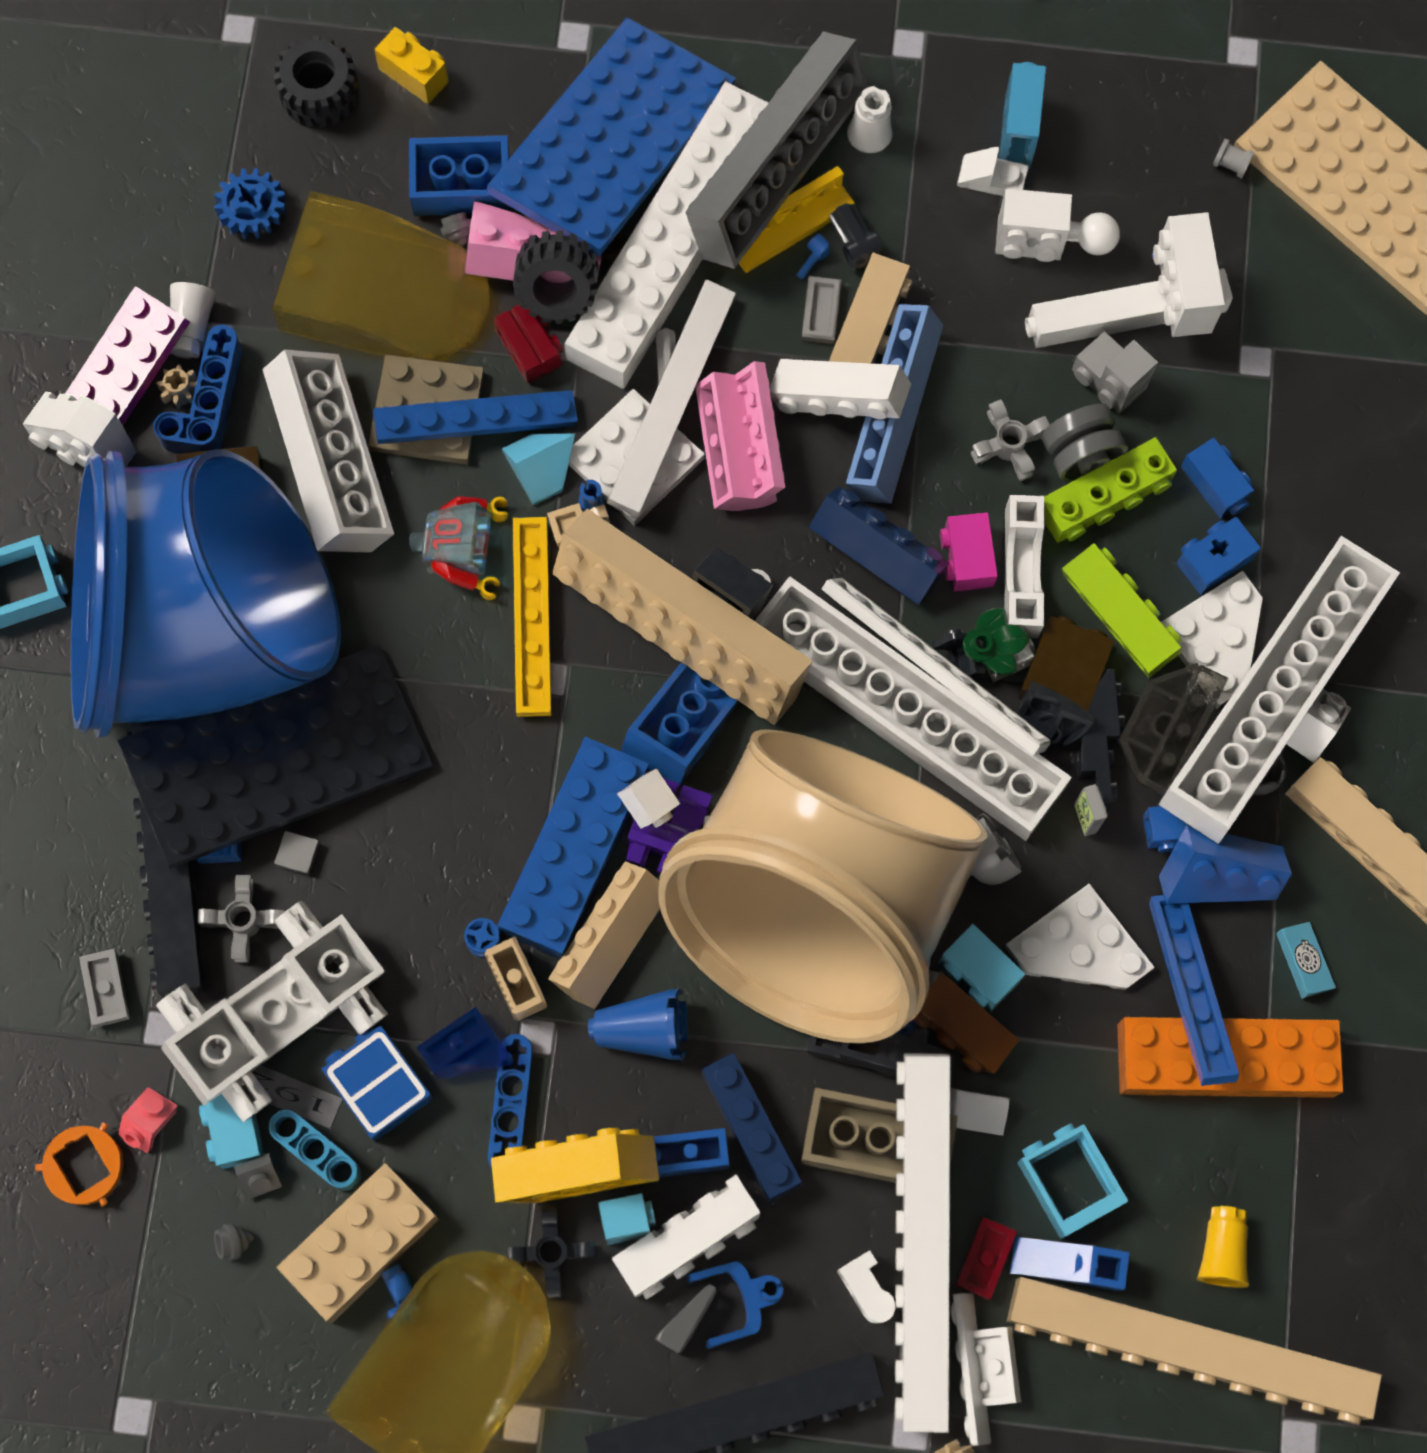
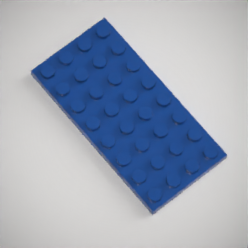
[487,18,736,257]

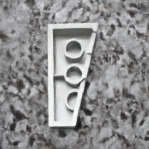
[612,1175,760,1300]

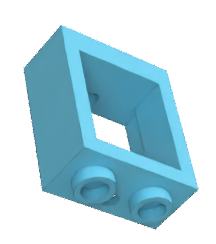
[0,535,68,629]
[1017,1123,1128,1239]

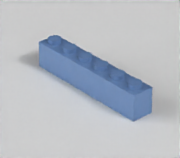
[846,304,943,504]

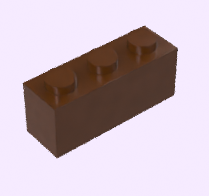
[912,971,1019,1074]

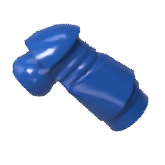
[381,1263,422,1328]

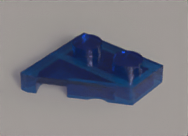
[416,1007,513,1079]

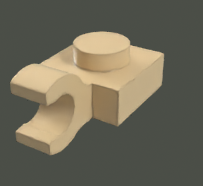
[547,503,610,548]

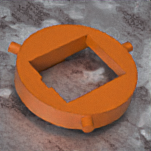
[35,1123,123,1206]

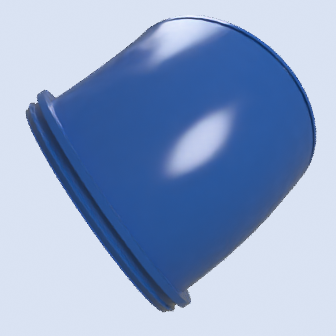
[70,449,341,737]

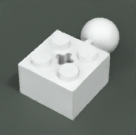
[995,188,1120,262]

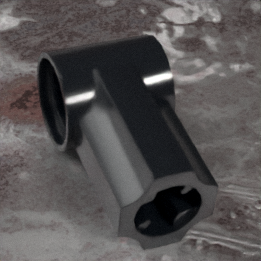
[829,203,885,272]

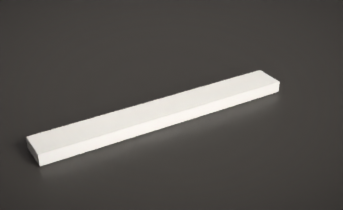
[607,279,736,517]
[821,578,1051,756]

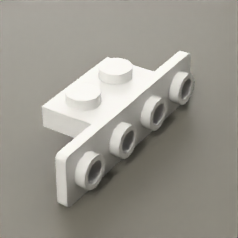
[951,1293,1021,1446]

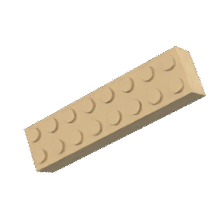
[552,509,813,725]

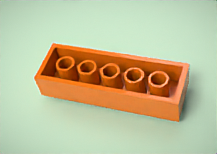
[1117,1017,1343,1098]

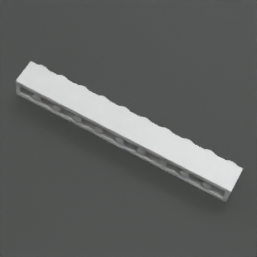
[895,1054,950,1432]

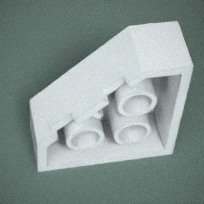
[23,392,136,467]

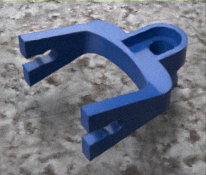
[686,1261,783,1349]

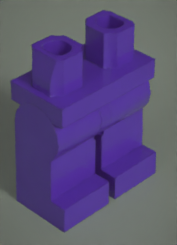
[626,778,713,876]

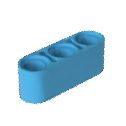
[269,1110,361,1191]

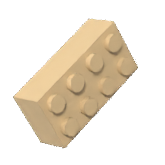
[277,1163,439,1323]

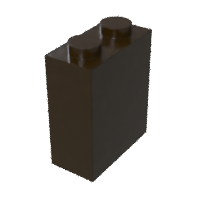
[1018,616,1115,712]

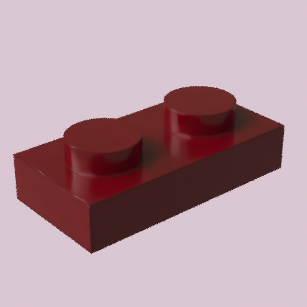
[955,1217,1017,1301]

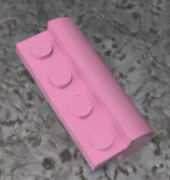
[695,361,785,511]

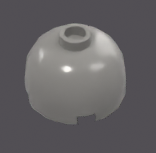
[969,813,1022,885]

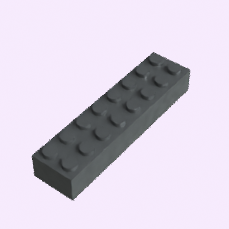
[685,32,868,269]

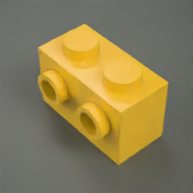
[374,27,448,104]

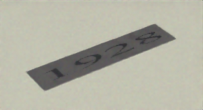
[252,1065,343,1128]

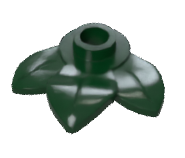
[963,608,1030,675]

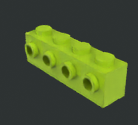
[1044,437,1177,543]
[1062,543,1182,679]

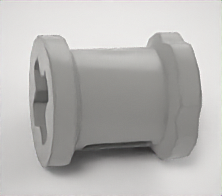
[1212,138,1255,178]

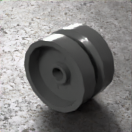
[1041,403,1128,481]

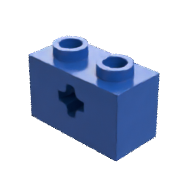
[1176,517,1261,595]

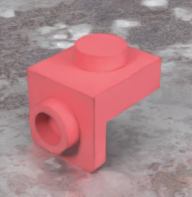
[118,1087,178,1153]

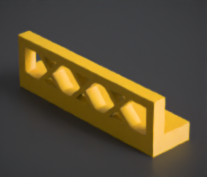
[739,166,855,273]

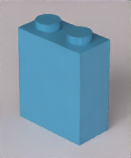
[999,62,1046,168]

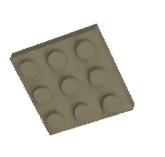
[368,354,484,465]

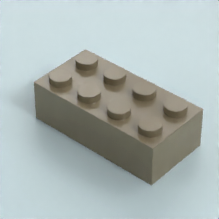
[800,1088,958,1183]

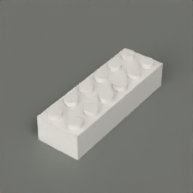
[263,350,394,552]

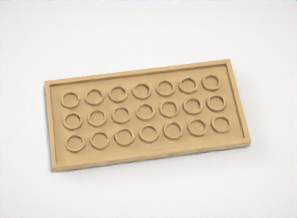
[1234,61,1427,315]

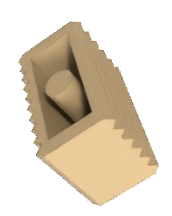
[484,937,547,1021]

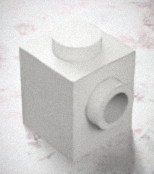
[617,769,680,828]

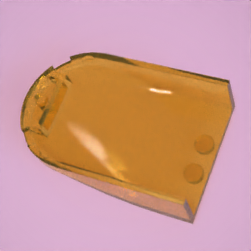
[272,191,491,361]
[323,1251,551,1453]

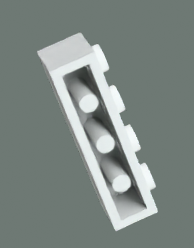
[769,359,911,419]

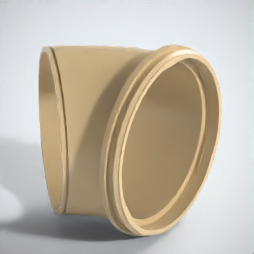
[658,730,987,1043]

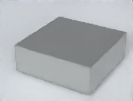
[274,831,320,876]

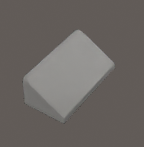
[950,1088,1010,1136]

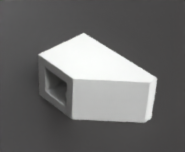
[1286,689,1351,763]

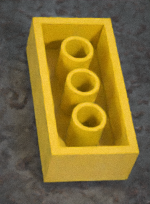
[491,1128,659,1203]

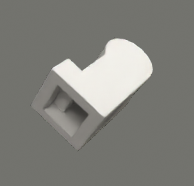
[837,1250,895,1324]

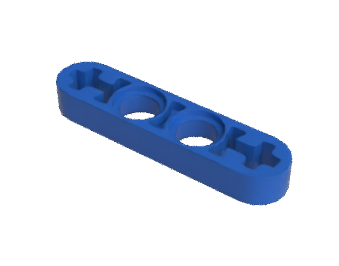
[488,1034,533,1168]

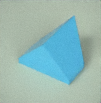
[502,434,575,506]

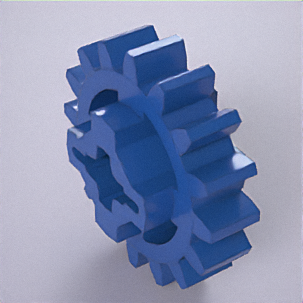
[214,168,287,239]

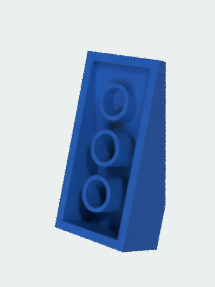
[621,662,740,787]

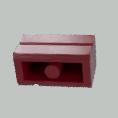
[493,305,564,384]

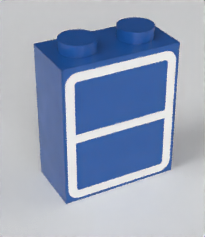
[321,1026,433,1142]

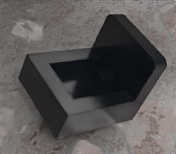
[932,629,986,679]

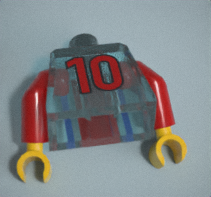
[409,496,508,600]

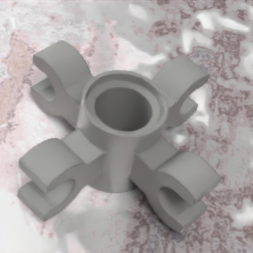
[970,400,1050,481]
[198,875,284,963]

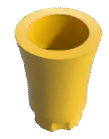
[1197,1206,1249,1288]

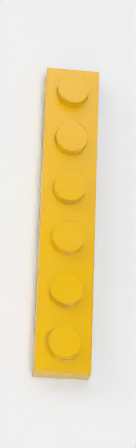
[513,517,551,717]

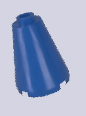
[588,989,689,1061]

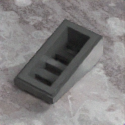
[655,1284,717,1355]

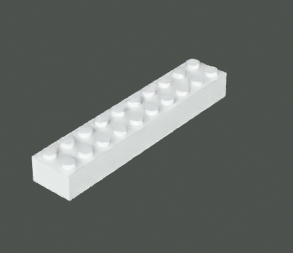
[564,82,768,389]
[1158,536,1400,844]
[755,576,1071,841]

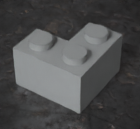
[1072,331,1158,414]

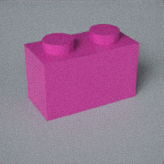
[940,512,998,591]

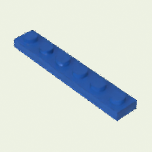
[373,390,578,444]
[1149,895,1239,1086]

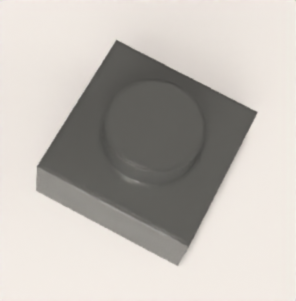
[234,1153,282,1200]

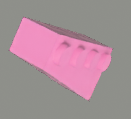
[465,201,601,284]

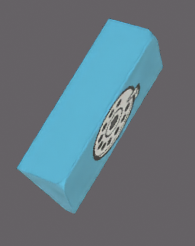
[1276,922,1336,999]

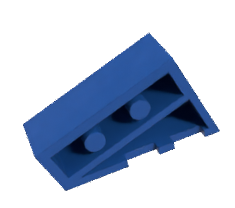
[1159,825,1292,904]

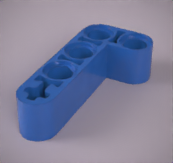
[153,325,242,454]

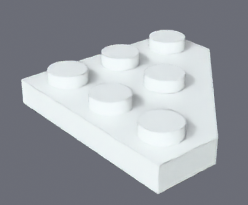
[1161,571,1262,709]
[1005,884,1155,990]

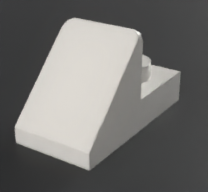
[957,147,1028,196]

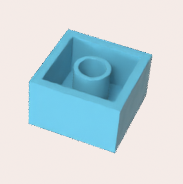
[937,924,1025,1014]

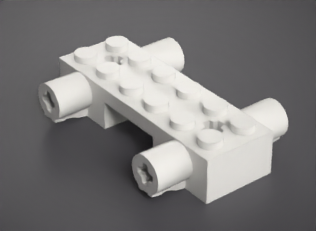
[156,900,388,1122]

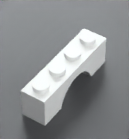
[1005,495,1044,638]

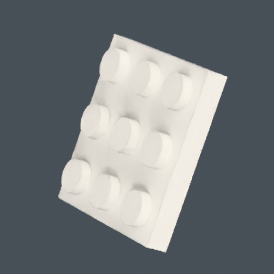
[568,389,705,526]

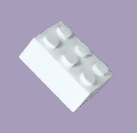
[1153,213,1225,337]

